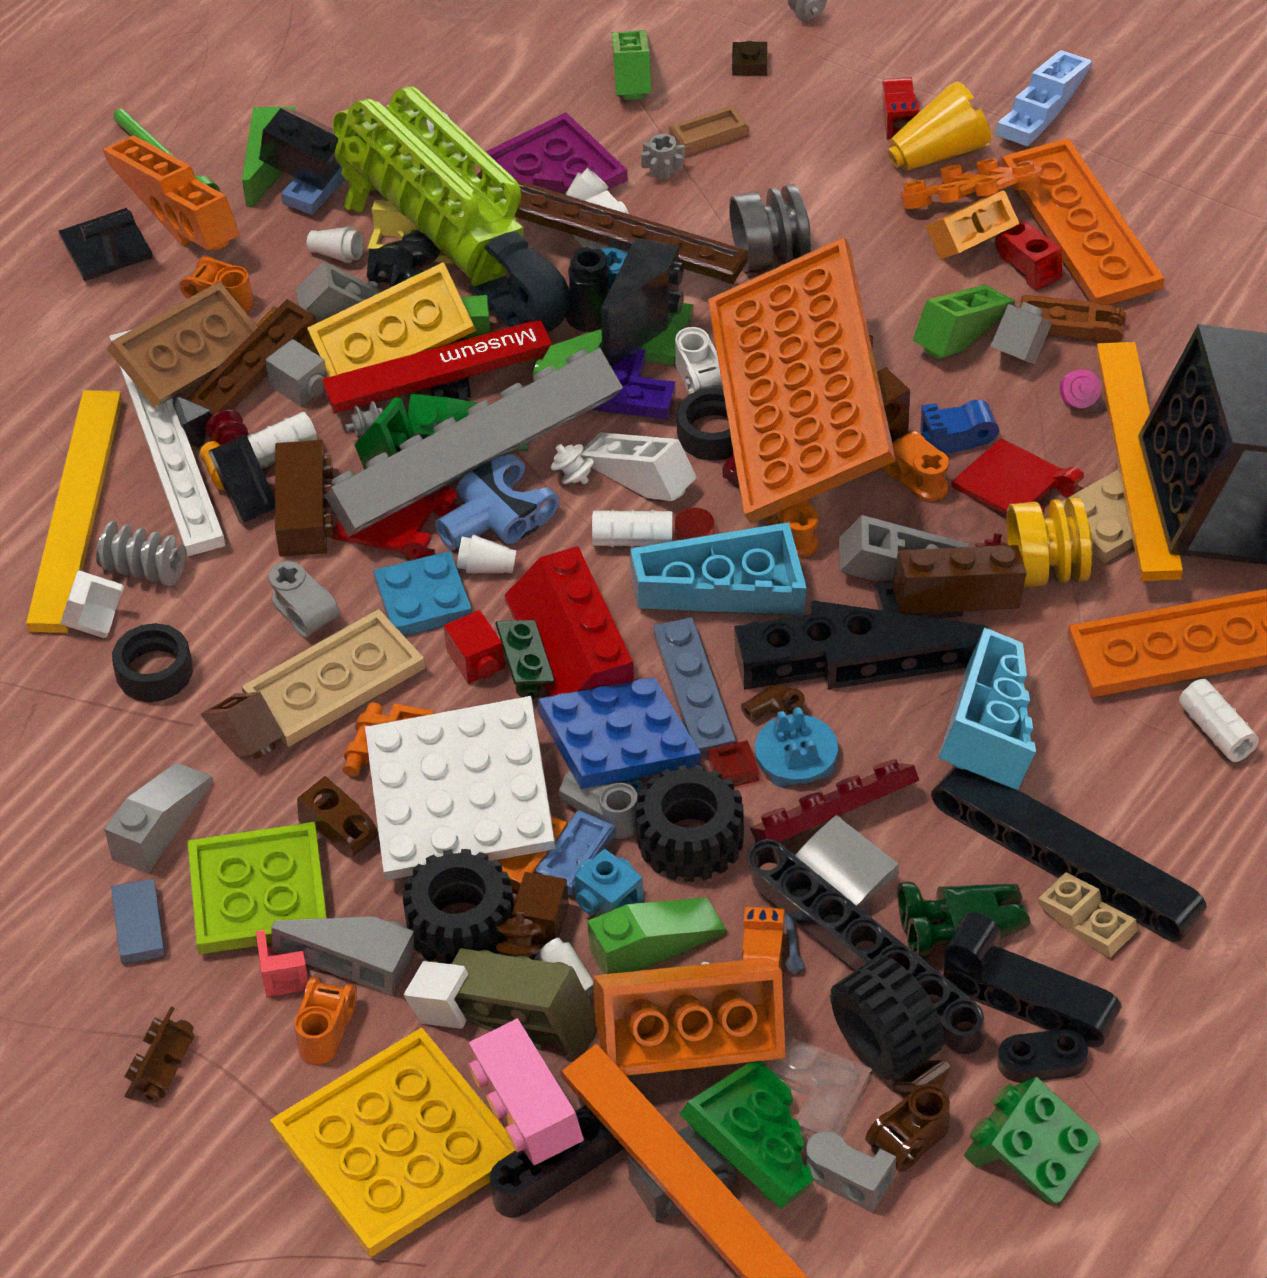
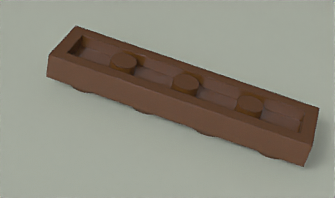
[186,299,317,418]

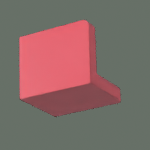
[256,930,309,997]

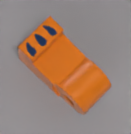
[742,907,785,969]

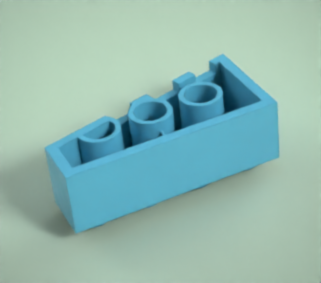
[938,627,1036,790]

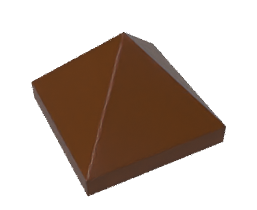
[893,1060,950,1094]

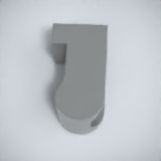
[806,1131,896,1213]

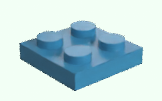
[373,551,472,636]

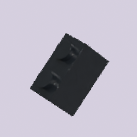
[259,108,341,191]

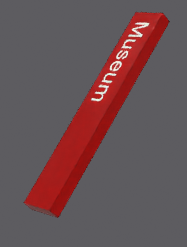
[322,320,552,414]

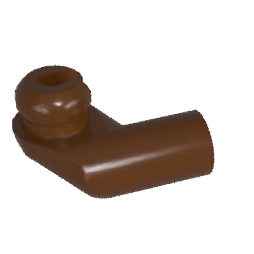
[741,685,805,721]

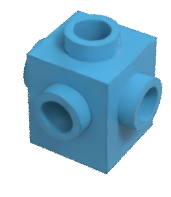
[574,848,644,916]

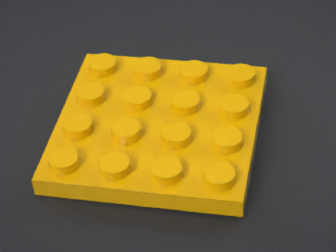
[270,1027,515,1258]

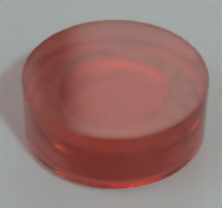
[675,508,714,540]

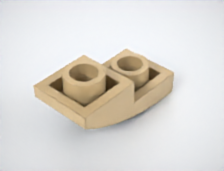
[1038,872,1138,958]

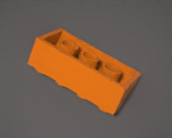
[593,957,786,1076]

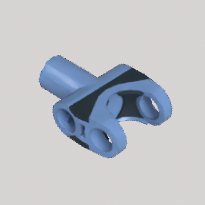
[435,454,559,550]

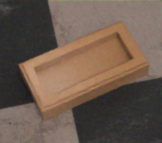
[669,105,749,157]

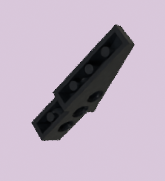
[734,601,988,690]

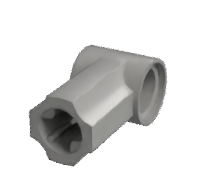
[559,771,638,839]

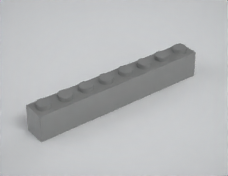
[326,348,623,537]

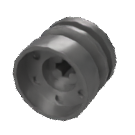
[729,184,811,272]

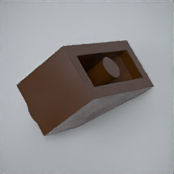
[201,692,284,759]

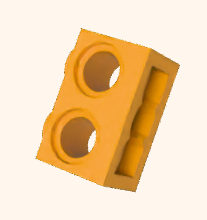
[925,190,1019,260]

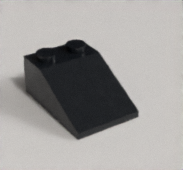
[601,238,684,367]

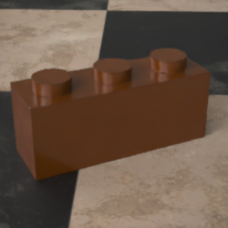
[275,440,334,556]
[893,545,1027,614]

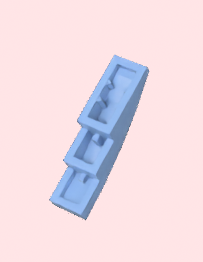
[995,50,1092,147]

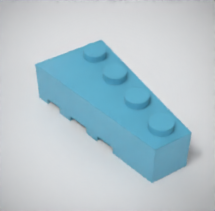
[630,522,807,615]

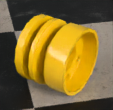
[1006,497,1093,588]

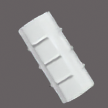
[248,411,318,468]
[592,509,672,548]
[1179,679,1259,762]

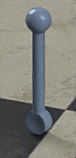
[785,913,804,974]

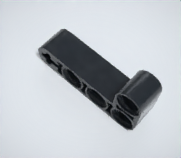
[943,912,1122,1047]
[490,1097,625,1218]

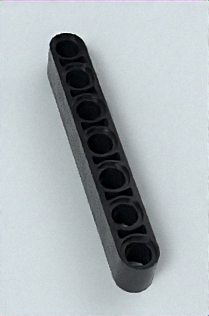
[931,766,1206,943]
[747,839,985,1054]

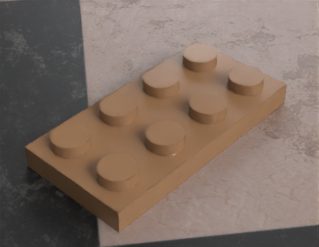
[107,281,258,408]

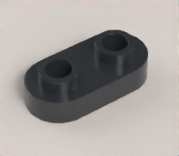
[997,1029,1088,1082]

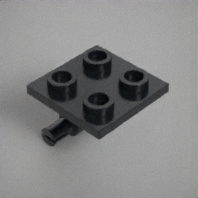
[58,208,153,281]

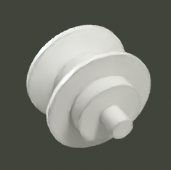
[551,444,594,485]

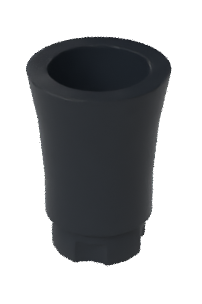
[565,247,611,332]

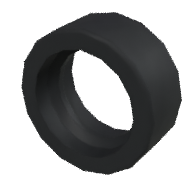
[676,387,734,461]
[112,623,193,702]

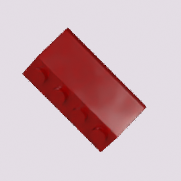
[504,546,634,697]

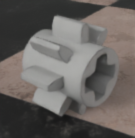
[641,134,685,179]

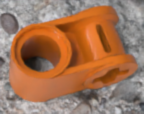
[180,256,254,313]
[883,430,949,502]
[765,500,819,558]
[294,977,357,1065]

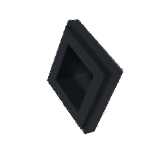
[172,396,211,447]

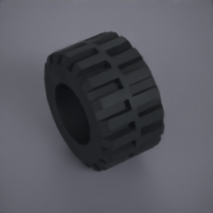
[636,765,744,882]
[403,849,514,964]
[830,955,945,1081]

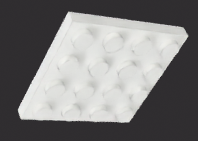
[365,696,556,880]

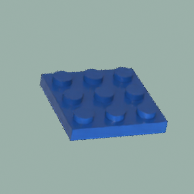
[537,677,701,789]

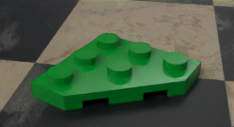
[679,1061,813,1209]

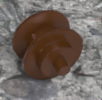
[496,912,541,958]

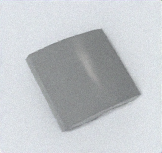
[791,815,899,923]

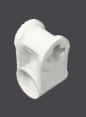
[675,327,723,394]

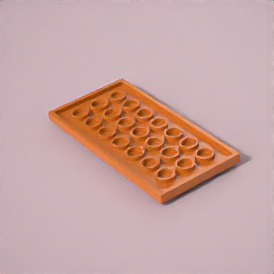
[708,237,896,524]

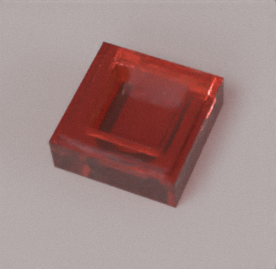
[707,740,759,787]

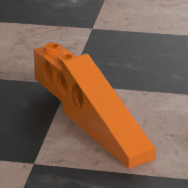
[102,135,240,250]

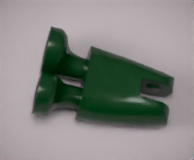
[897,881,1031,958]

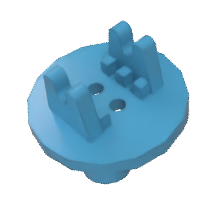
[755,707,838,787]

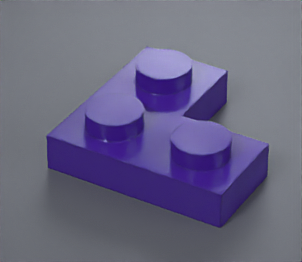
[593,349,676,420]

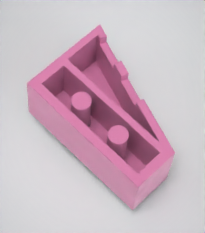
[468,1018,584,1165]

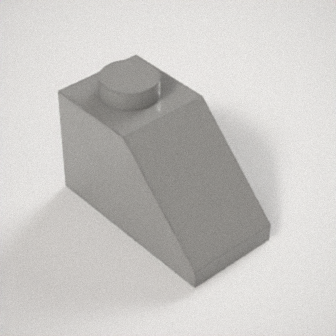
[296,261,381,323]

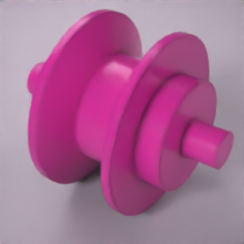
[1060,369,1101,408]

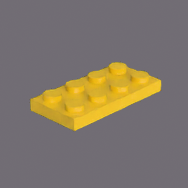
[307,262,477,377]

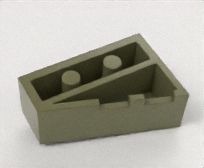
[452,948,597,1062]

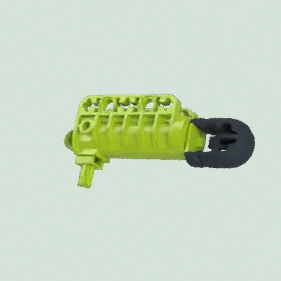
[332,86,571,333]

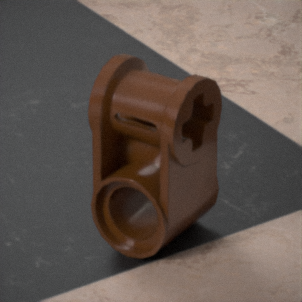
[865,1084,950,1172]

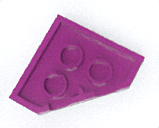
[480,112,628,192]

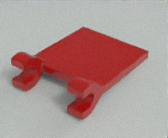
[951,438,1084,515]
[332,487,460,560]

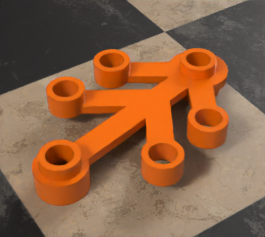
[901,158,1043,209]

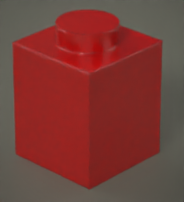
[443,610,505,684]

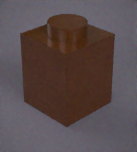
[512,872,569,945]

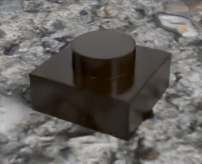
[732,41,767,76]

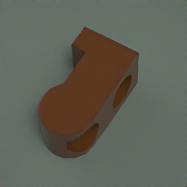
[297,776,378,858]

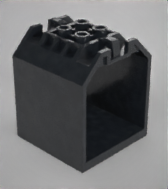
[1138,324,1267,564]

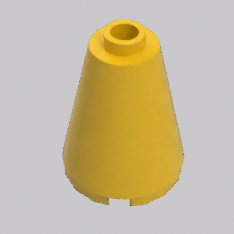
[887,81,992,171]

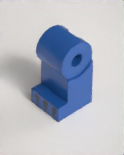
[920,400,999,454]

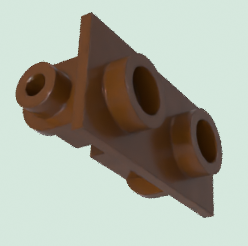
[124,1006,194,1103]

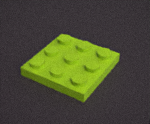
[187,822,327,955]

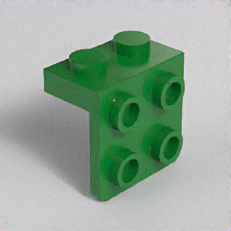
[963,1077,1099,1204]

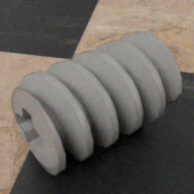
[96,520,186,587]

